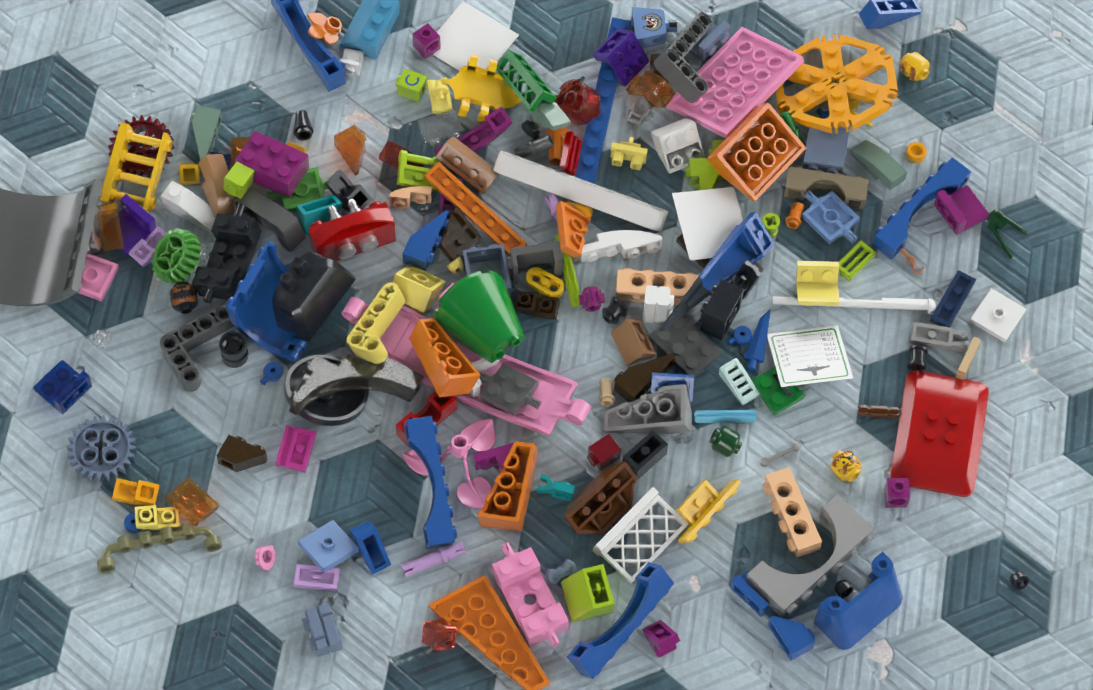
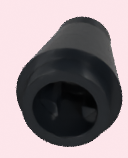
[294,110,314,141]

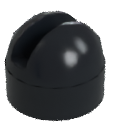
[1010,571,1029,590]
[835,580,854,599]

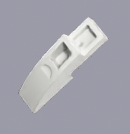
[579,230,663,263]

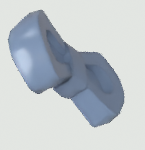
[546,559,577,585]

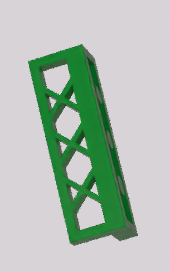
[496,49,557,112]

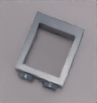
[463,244,512,297]

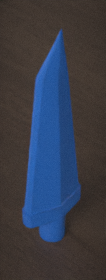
[744,309,771,372]

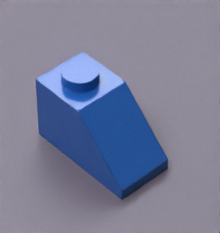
[349,521,391,575]
[768,616,815,661]

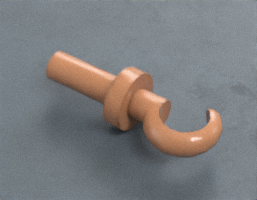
[899,248,924,274]

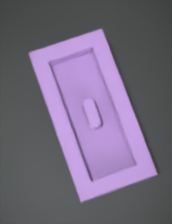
[294,564,340,592]

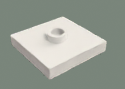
[970,288,1027,343]

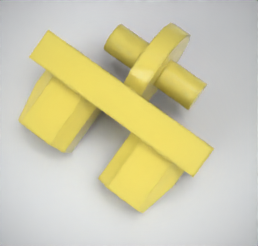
[427,77,453,116]
[610,136,648,170]

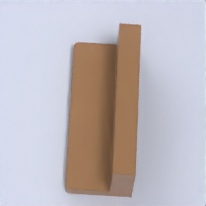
[436,137,500,194]

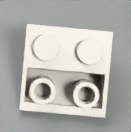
[651,118,705,174]

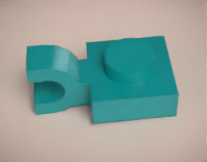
[537,474,575,501]

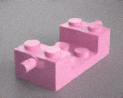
[492,542,569,647]

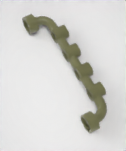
[97,522,222,573]

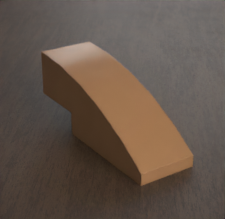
[198,154,234,217]

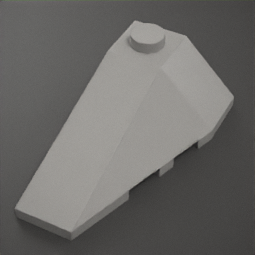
[604,384,692,434]

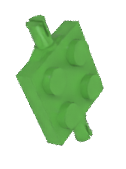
[267,167,328,212]

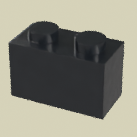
[622,430,668,480]

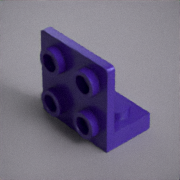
[592,29,649,86]
[100,194,157,256]

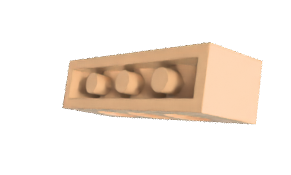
[616,268,699,306]
[763,467,822,558]

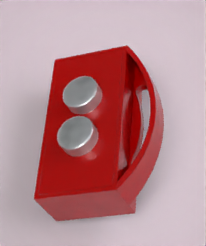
[308,199,396,262]

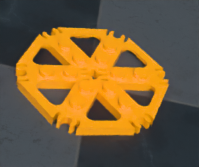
[776,34,898,133]

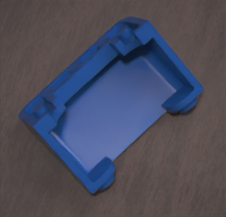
[814,551,903,650]

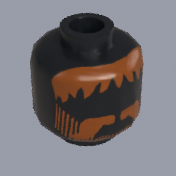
[169,282,198,314]

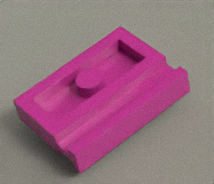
[275,425,317,473]

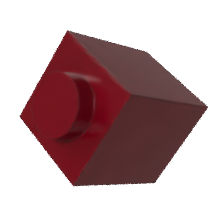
[587,434,621,471]

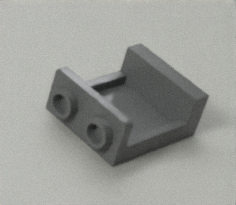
[507,241,563,285]

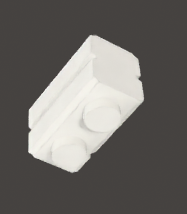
[643,285,674,324]

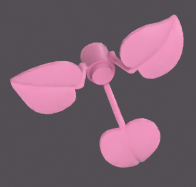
[403,419,496,509]

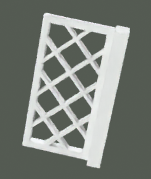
[592,487,689,584]

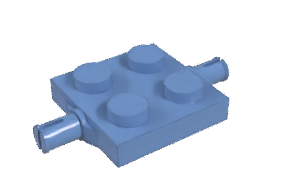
[802,191,860,245]

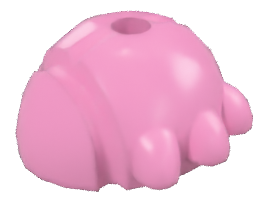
[254,545,276,570]

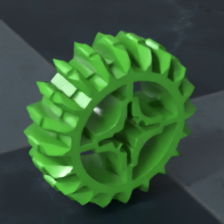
[151,228,202,284]

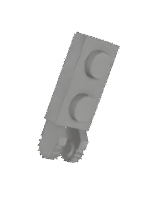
[909,322,969,352]

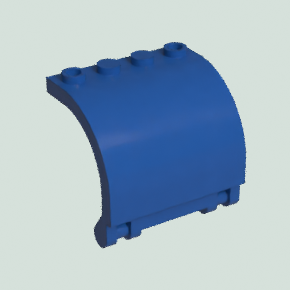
[226,241,308,363]

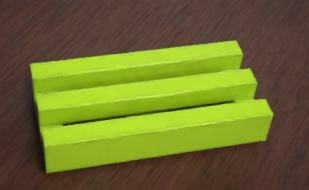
[839,240,877,282]

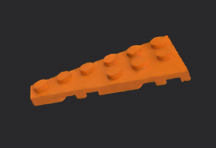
[428,575,550,690]

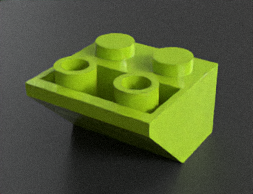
[561,564,615,623]

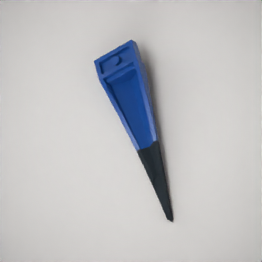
[659,212,775,331]

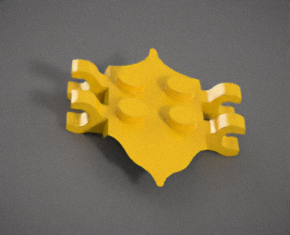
[441,54,521,122]

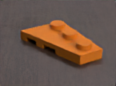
[556,201,591,259]

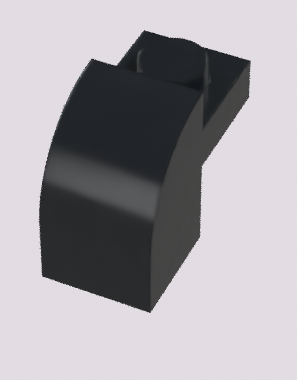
[324,170,373,212]

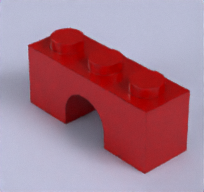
[396,391,457,449]

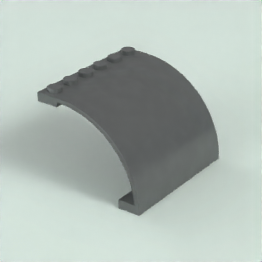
[0,179,102,306]

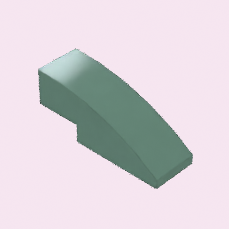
[521,93,571,130]
[850,140,907,190]

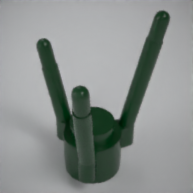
[987,208,1028,259]

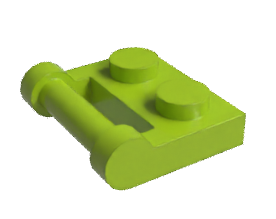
[397,150,440,192]

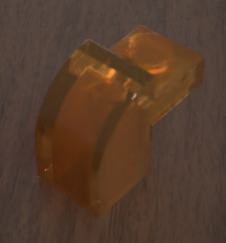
[626,71,675,108]

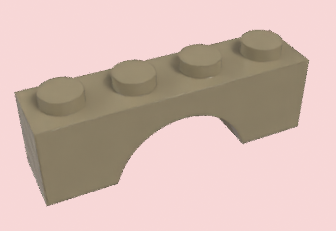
[784,166,869,210]

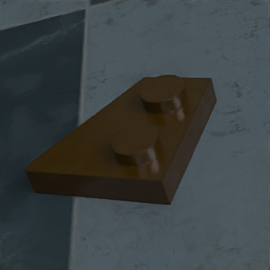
[438,207,482,262]

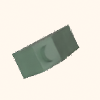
[190,105,222,161]

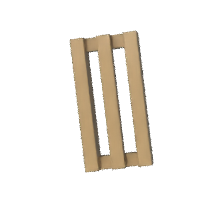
[955,336,981,379]

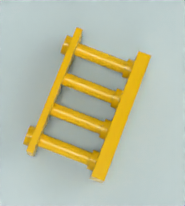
[99,122,172,214]

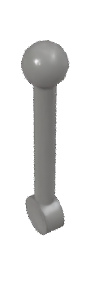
[761,443,801,467]

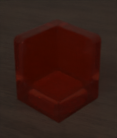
[422,619,457,651]

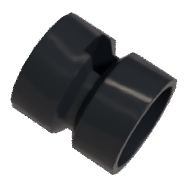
[219,331,249,368]

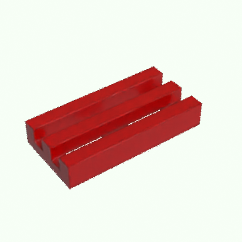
[559,131,582,176]

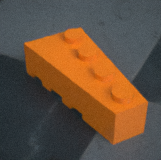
[409,318,481,397]
[477,441,538,532]

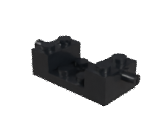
[191,204,262,304]

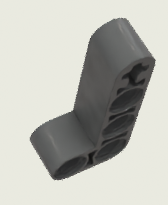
[233,186,306,252]

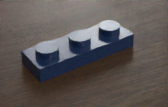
[930,270,976,328]

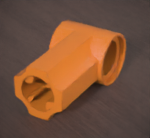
[547,127,568,166]

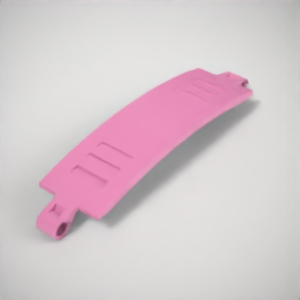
[341,297,592,436]

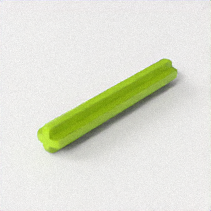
[555,233,581,308]

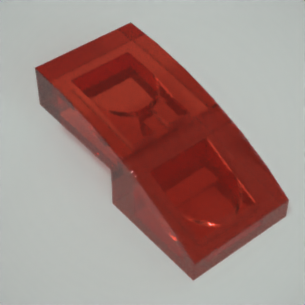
[379,140,424,172]

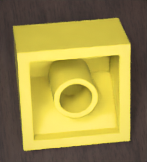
[392,264,446,313]

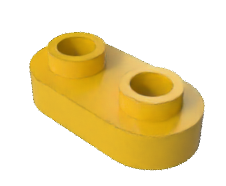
[526,267,564,298]

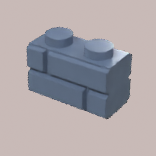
[302,603,343,656]

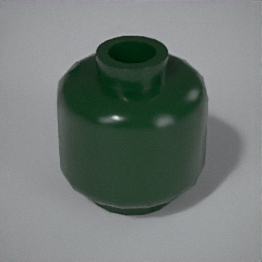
[709,426,742,457]

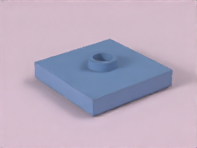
[298,520,359,573]

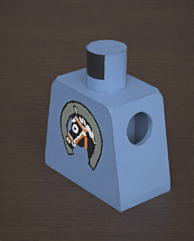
[631,7,677,48]

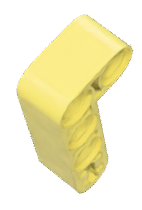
[347,282,405,364]

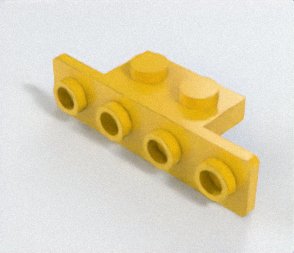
[676,479,741,543]

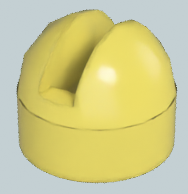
[446,257,464,274]

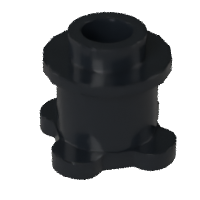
[602,296,628,324]

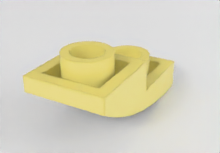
[135,505,180,530]

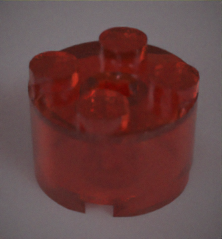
[554,79,601,126]

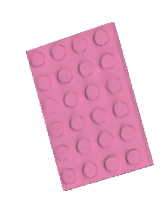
[666,27,804,138]

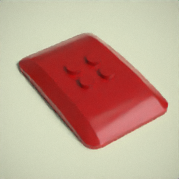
[890,370,989,497]

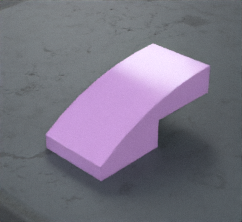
[129,226,167,267]

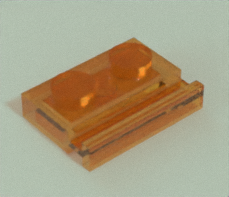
[166,478,219,527]

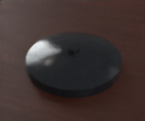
[284,355,369,426]

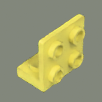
[796,261,839,306]

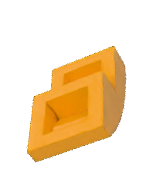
[111,478,160,506]

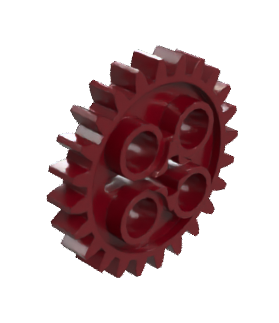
[108,115,175,178]

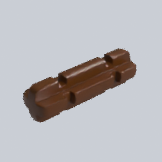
[857,405,899,418]

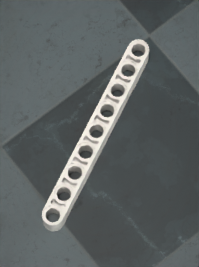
[493,151,668,232]

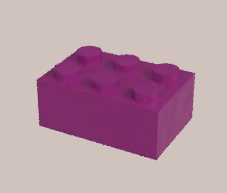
[235,131,309,198]

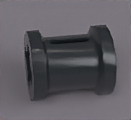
[907,345,928,371]

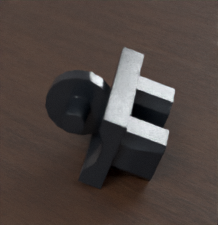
[730,260,764,299]

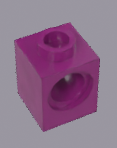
[412,23,441,59]
[884,478,910,508]

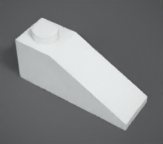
[161,181,215,233]

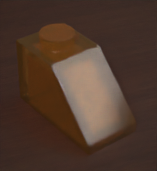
[334,125,367,176]
[97,202,124,251]

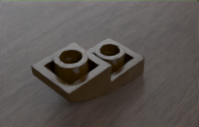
[514,291,560,320]

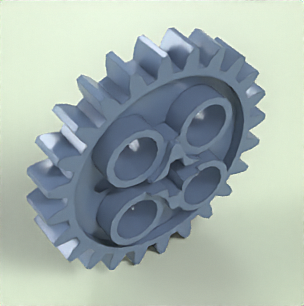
[67,415,137,483]

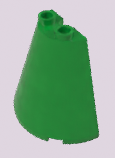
[433,270,525,363]

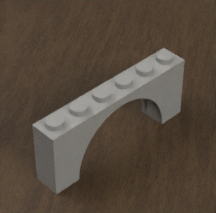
[745,494,874,618]

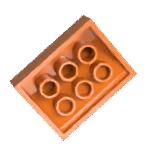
[706,103,806,202]

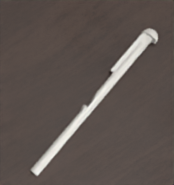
[772,296,936,314]

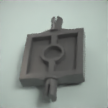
[479,364,541,416]

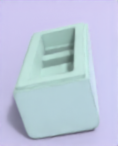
[719,358,760,406]

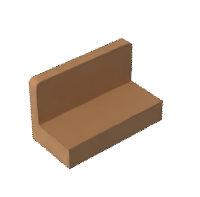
[611,318,657,366]

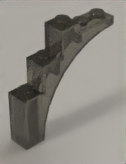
[289,354,424,415]

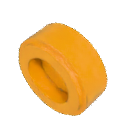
[906,142,927,163]

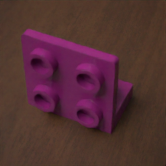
[934,185,989,236]

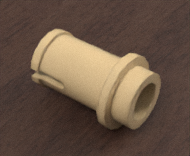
[598,378,615,407]

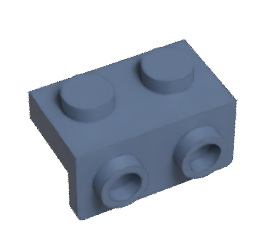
[689,20,730,62]

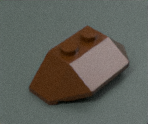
[564,461,638,535]

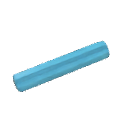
[694,410,757,423]

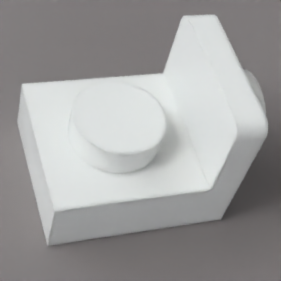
[339,48,365,76]

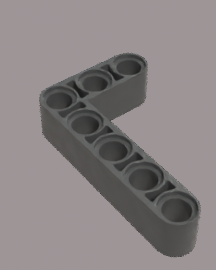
[654,12,712,103]
[160,301,235,392]

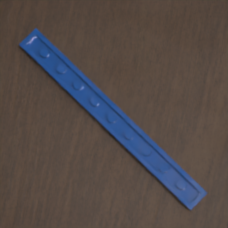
[575,17,631,184]

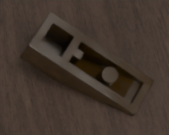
[614,353,676,403]

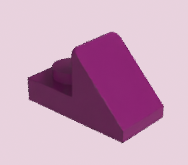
[473,442,514,474]
[642,620,680,657]

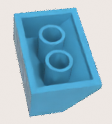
[340,0,400,59]

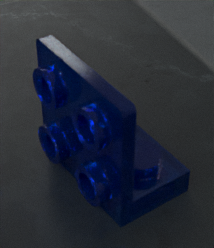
[33,360,92,415]

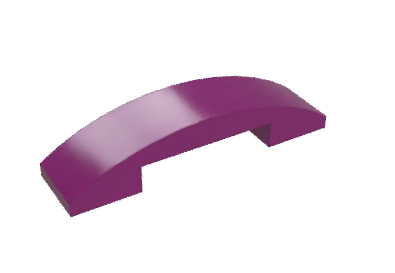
[434,107,512,166]

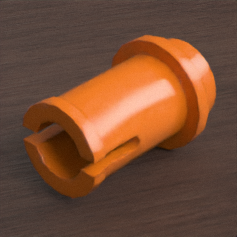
[785,202,804,229]

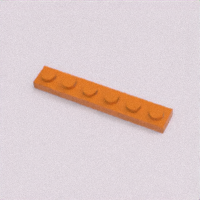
[424,162,527,256]

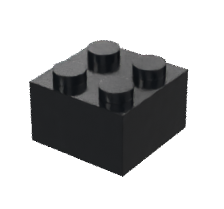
[699,279,744,340]

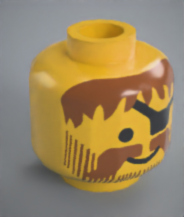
[900,52,930,82]
[830,450,862,482]

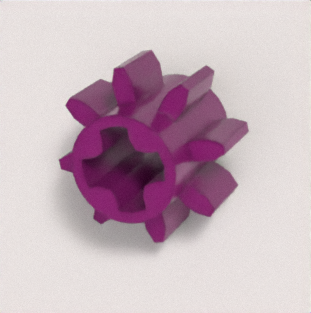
[578,286,605,312]

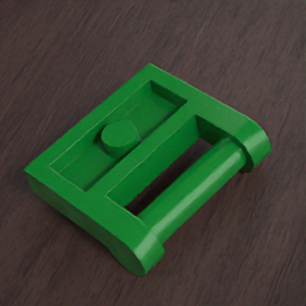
[752,366,806,416]

